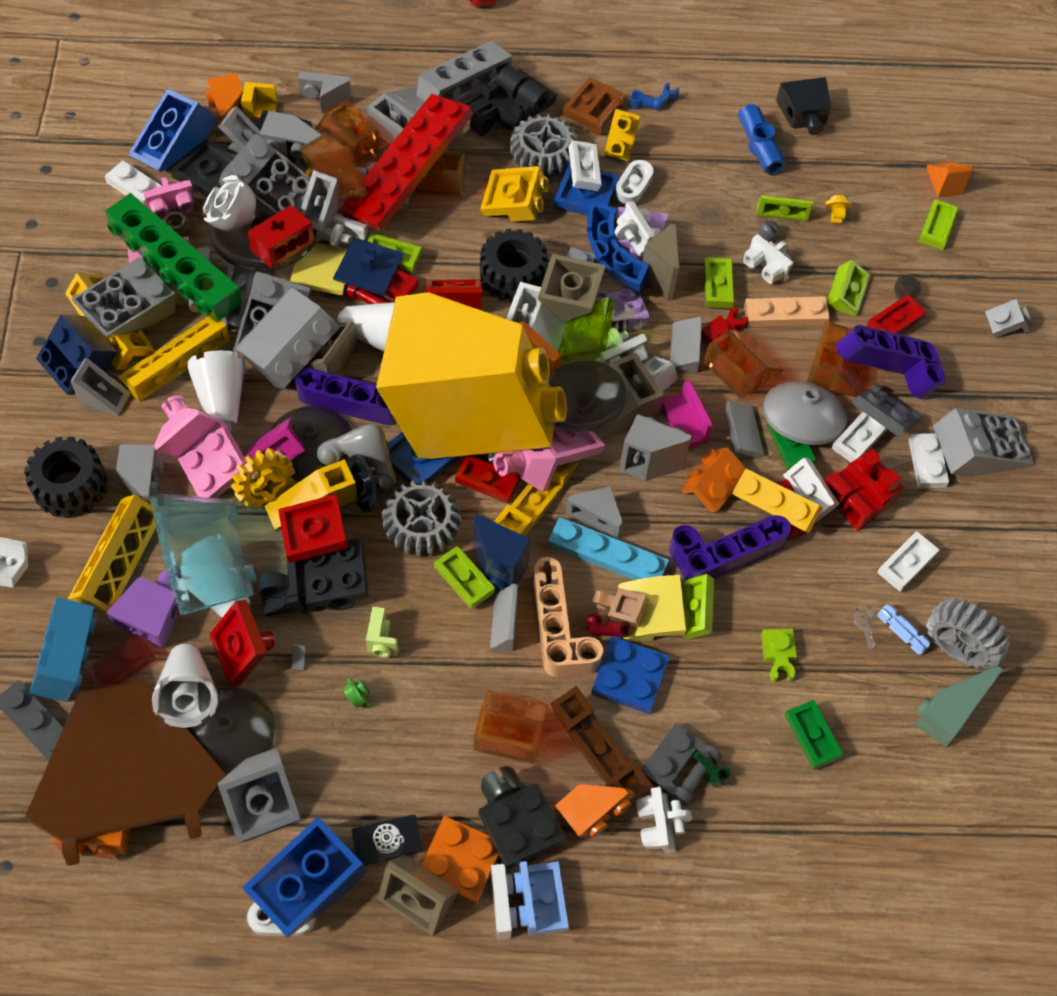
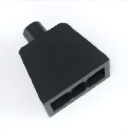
[776,77,831,135]

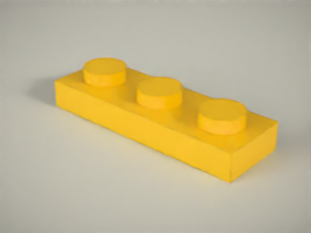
[732,469,823,534]

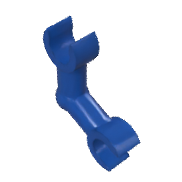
[629,82,679,110]

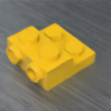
[480,166,549,222]

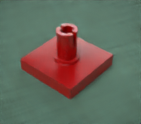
[278,494,348,563]
[210,600,275,687]

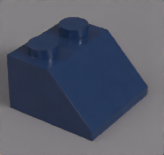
[473,514,530,592]

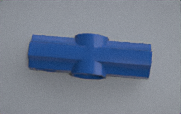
[738,103,786,176]

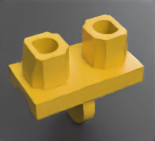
[604,109,641,161]

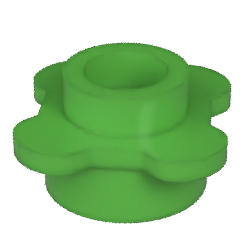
[343,677,372,708]

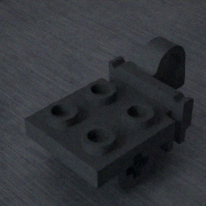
[462,65,557,136]
[259,538,369,617]

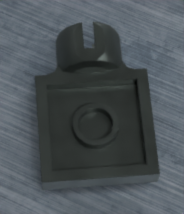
[170,140,236,197]
[478,766,566,870]

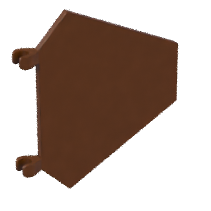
[25,678,226,866]

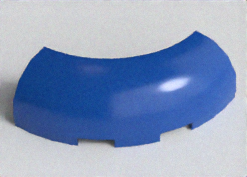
[587,201,649,293]

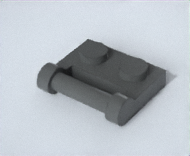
[853,383,922,437]
[641,723,722,806]

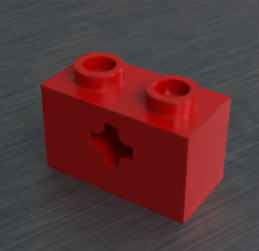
[248,205,314,268]

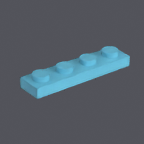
[548,517,669,580]

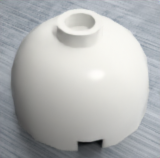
[203,175,256,232]

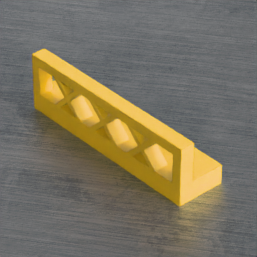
[65,273,155,370]
[118,316,230,402]
[68,494,164,615]

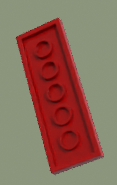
[339,93,474,231]

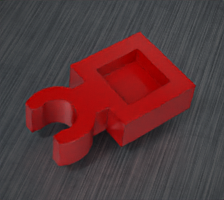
[701,308,748,352]

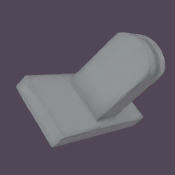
[291,644,307,671]

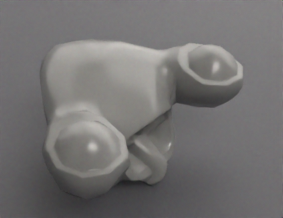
[317,423,396,492]

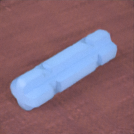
[878,604,931,655]

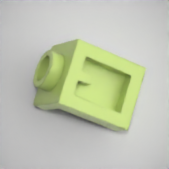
[366,607,399,658]

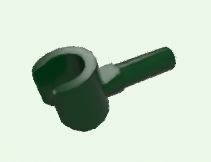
[694,751,731,788]

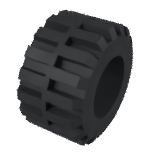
[480,229,548,302]
[24,436,107,518]

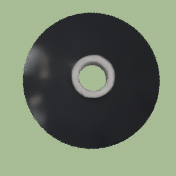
[348,454,380,512]

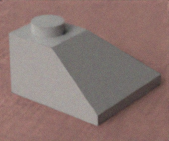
[218,748,301,843]

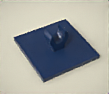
[333,237,404,296]

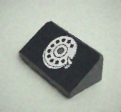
[351,814,423,866]

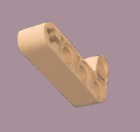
[533,557,603,677]

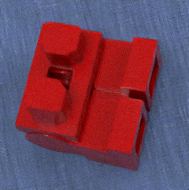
[825,449,904,531]

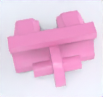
[143,177,196,220]

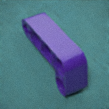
[836,325,945,399]
[295,368,397,426]
[669,515,791,580]

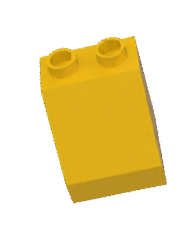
[376,293,567,459]

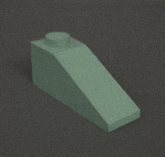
[915,666,1003,747]

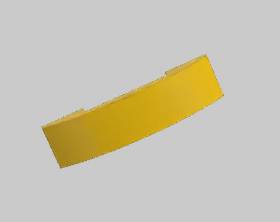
[494,460,579,536]

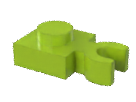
[761,629,797,682]

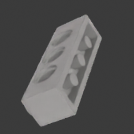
[416,41,512,102]

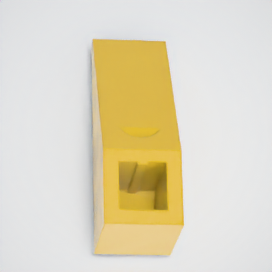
[265,459,358,532]

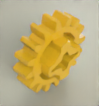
[231,448,296,510]

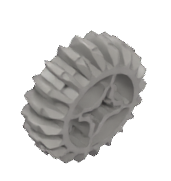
[510,114,579,177]
[382,479,462,557]
[926,597,1011,670]

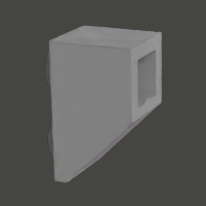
[116,444,164,506]

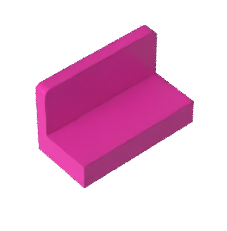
[661,381,712,449]
[242,418,306,460]

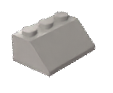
[235,288,340,389]

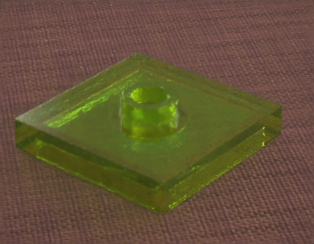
[560,297,615,361]

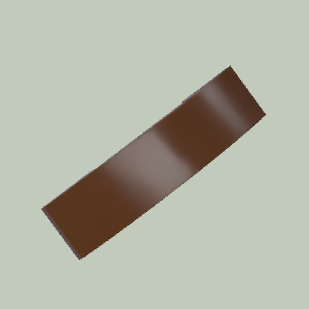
[551,686,654,804]

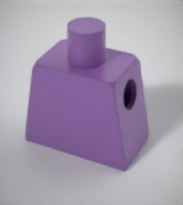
[106,571,181,649]

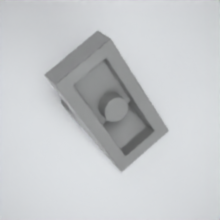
[298,71,351,113]
[218,106,260,155]

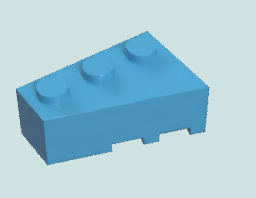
[29,597,97,702]

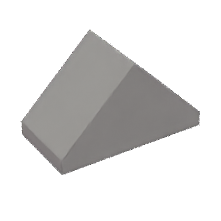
[300,170,341,231]
[70,358,131,416]
[566,486,622,540]

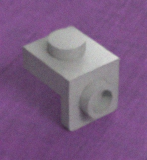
[985,299,1032,338]

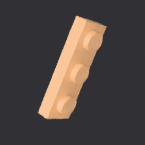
[744,296,830,327]

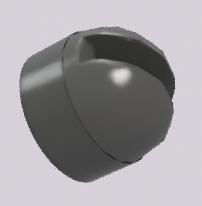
[758,220,780,243]

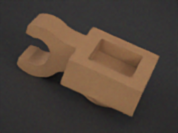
[592,588,649,627]

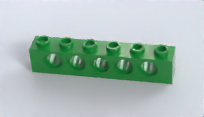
[105,193,242,322]

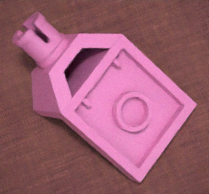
[154,395,247,505]
[493,408,605,492]

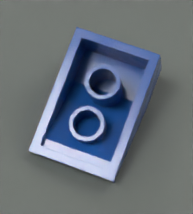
[128,88,218,173]
[242,817,367,938]

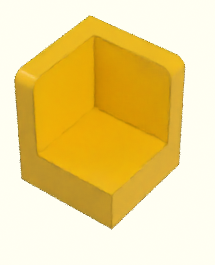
[241,82,278,120]

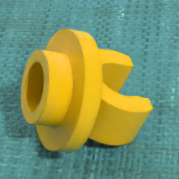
[825,195,852,224]

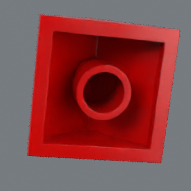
[426,279,482,311]

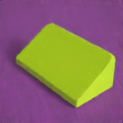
[757,195,813,221]
[826,260,870,316]

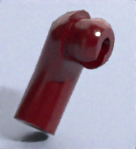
[586,613,631,637]

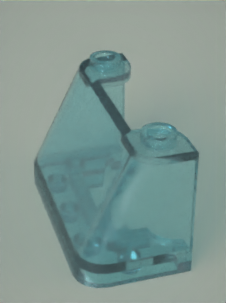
[149,493,257,616]

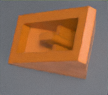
[927,162,972,197]

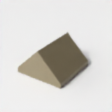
[642,224,679,300]
[538,254,605,322]
[301,321,358,375]
[378,855,459,936]

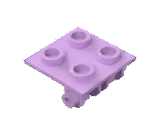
[591,289,649,334]

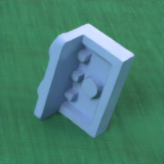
[514,861,569,936]

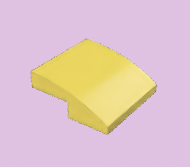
[290,242,348,296]
[618,575,686,642]

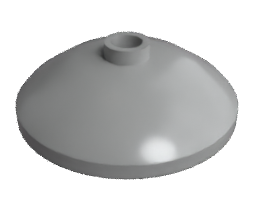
[763,381,847,445]

